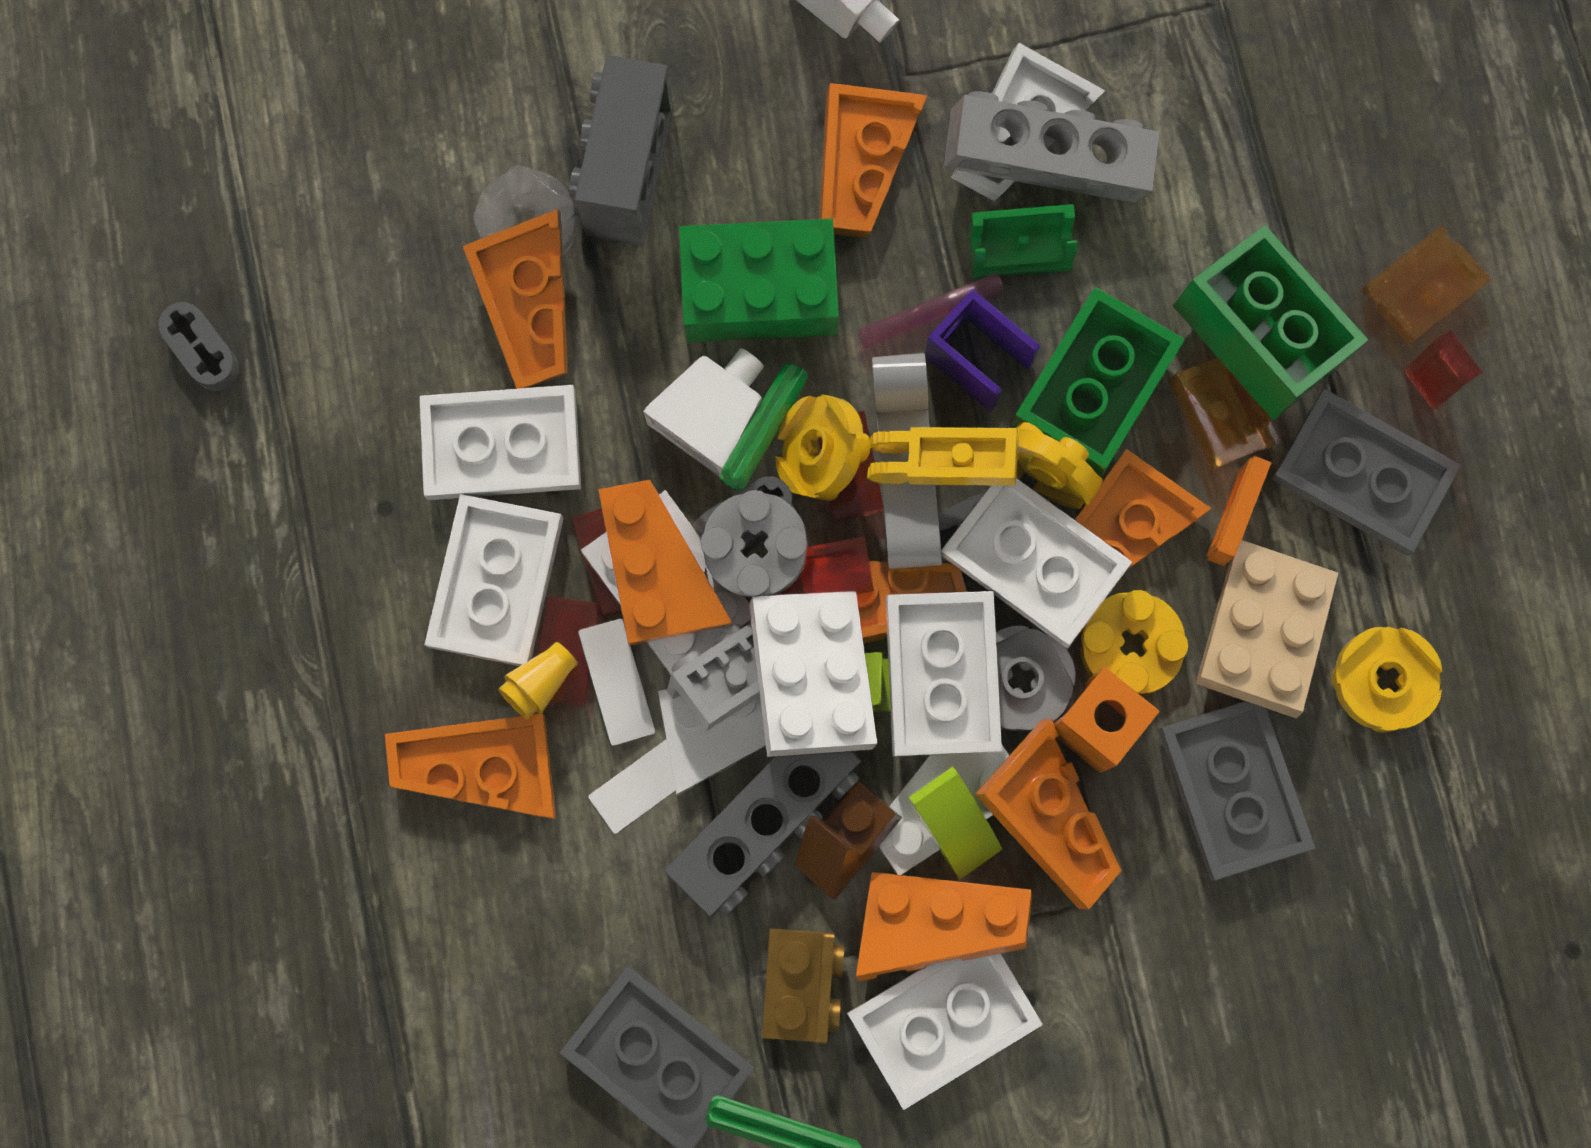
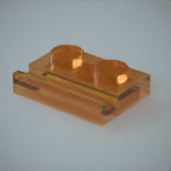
[1361,225,1491,346]
[1168,358,1281,471]

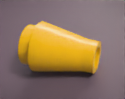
[498,642,578,720]

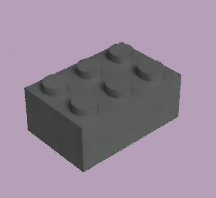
[569,55,673,246]

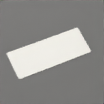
[578,619,655,746]
[589,739,675,834]

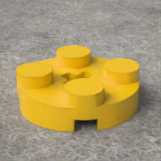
[775,394,871,501]
[1016,421,1103,509]
[1080,590,1188,696]
[1331,627,1442,733]

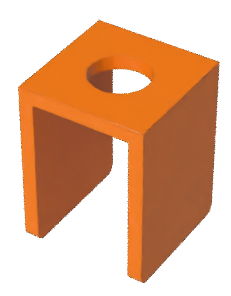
[1054,666,1160,773]

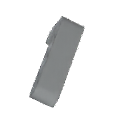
[872,353,942,569]

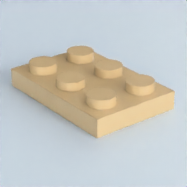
[1195,540,1338,719]

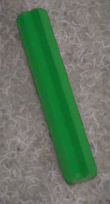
[720,363,808,490]
[705,1095,862,1148]

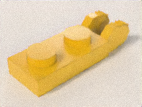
[867,427,1018,486]

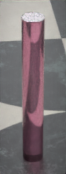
[857,273,1004,348]

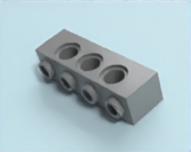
[943,91,1159,203]

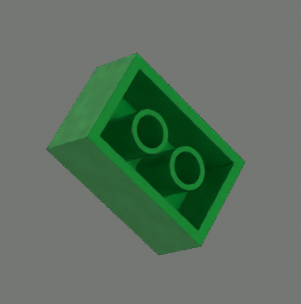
[679,218,839,343]
[1172,225,1368,421]
[1010,287,1185,477]

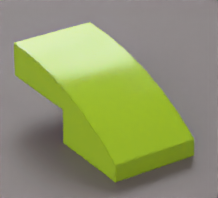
[908,766,1003,880]

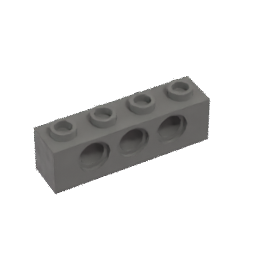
[664,751,861,917]

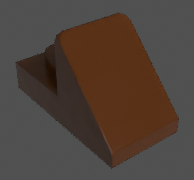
[794,781,902,900]

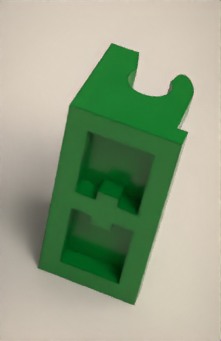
[967,204,1077,280]

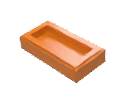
[1206,456,1272,566]

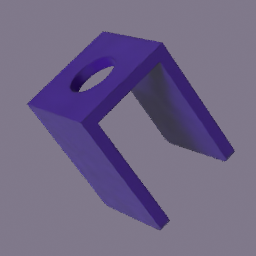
[925,289,1041,412]

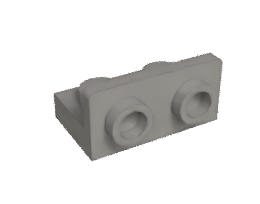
[667,623,760,731]

